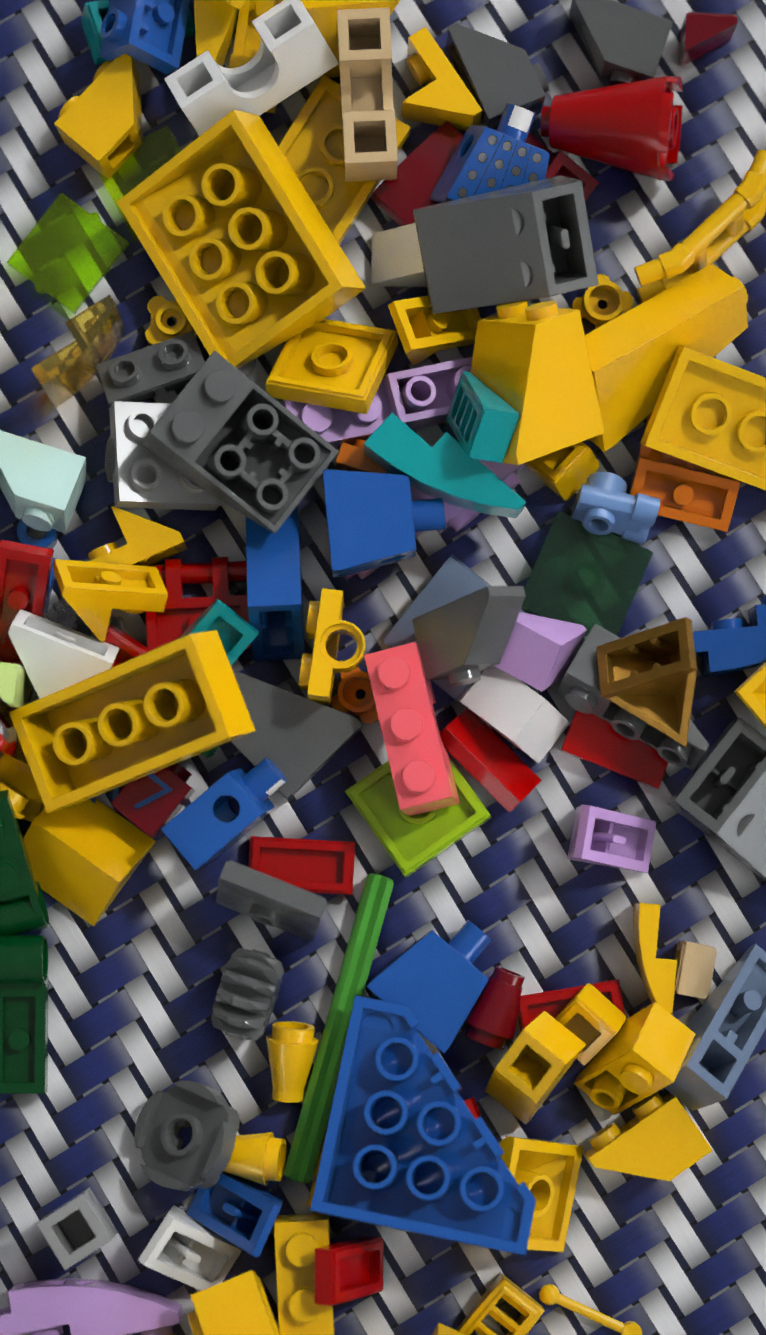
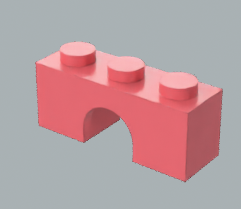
[364,642,460,817]

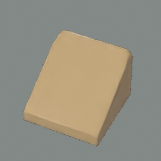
[674,941,717,999]

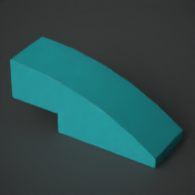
[364,413,526,518]

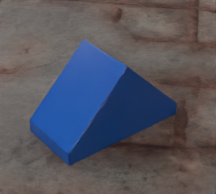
[187,1171,284,1257]

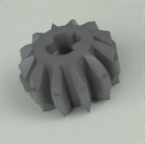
[211,948,284,1041]

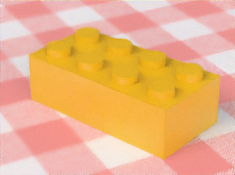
[9,630,256,813]

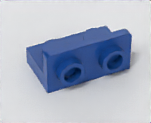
[100,0,191,74]

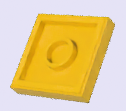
[265,319,398,414]

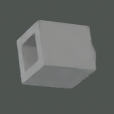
[36,1187,118,1270]

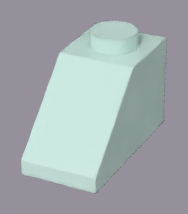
[0,430,86,533]

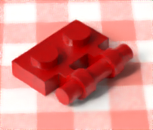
[146,557,252,650]

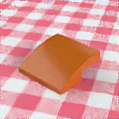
[629,413,741,532]

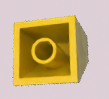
[470,300,605,465]

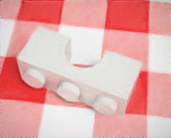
[164,0,339,136]

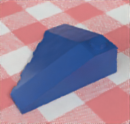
[310,995,536,1256]

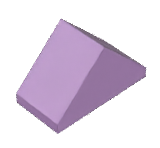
[495,612,587,692]
[567,805,656,873]

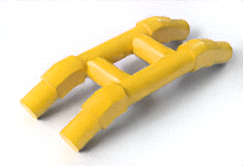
[634,150,766,303]

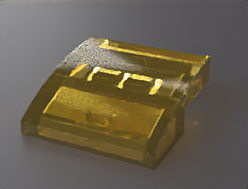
[31,295,126,409]

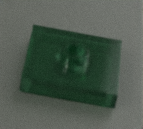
[521,511,653,638]

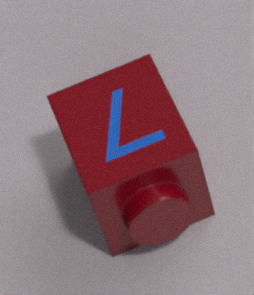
[111,763,195,839]

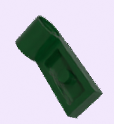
[0,789,49,936]
[0,935,48,1094]

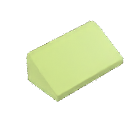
[0,662,31,707]

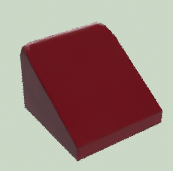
[679,12,738,65]

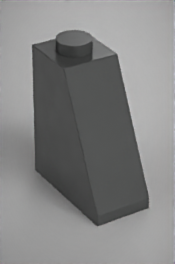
[230,671,363,801]

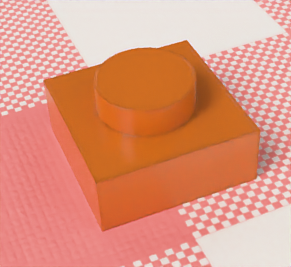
[336,439,389,474]

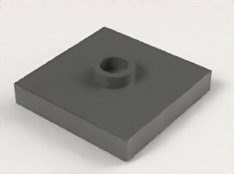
[216,860,327,942]

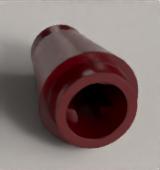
[464,966,525,1050]

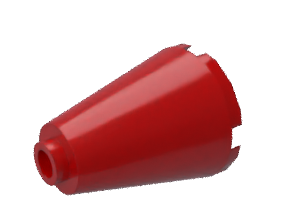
[540,75,683,181]

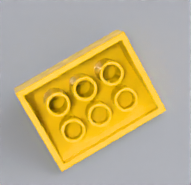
[116,110,366,369]

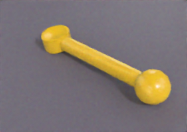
[539,1284,643,1335]

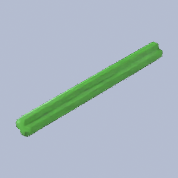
[284,873,394,1183]

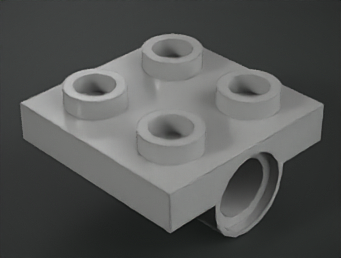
[105,401,221,511]

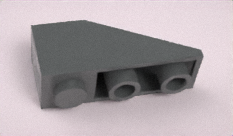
[556,624,709,771]

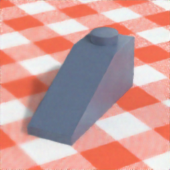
[665,944,766,1111]

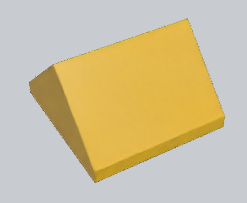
[23,798,156,927]

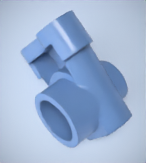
[571,472,661,545]

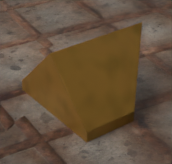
[596,617,697,747]

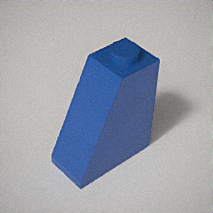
[246,505,305,661]

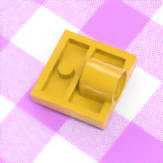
[299,588,365,706]

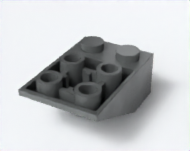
[413,175,598,314]
[141,350,339,534]
[667,717,766,882]

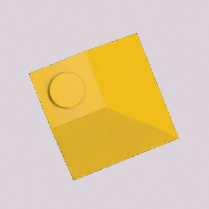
[499,1136,584,1252]

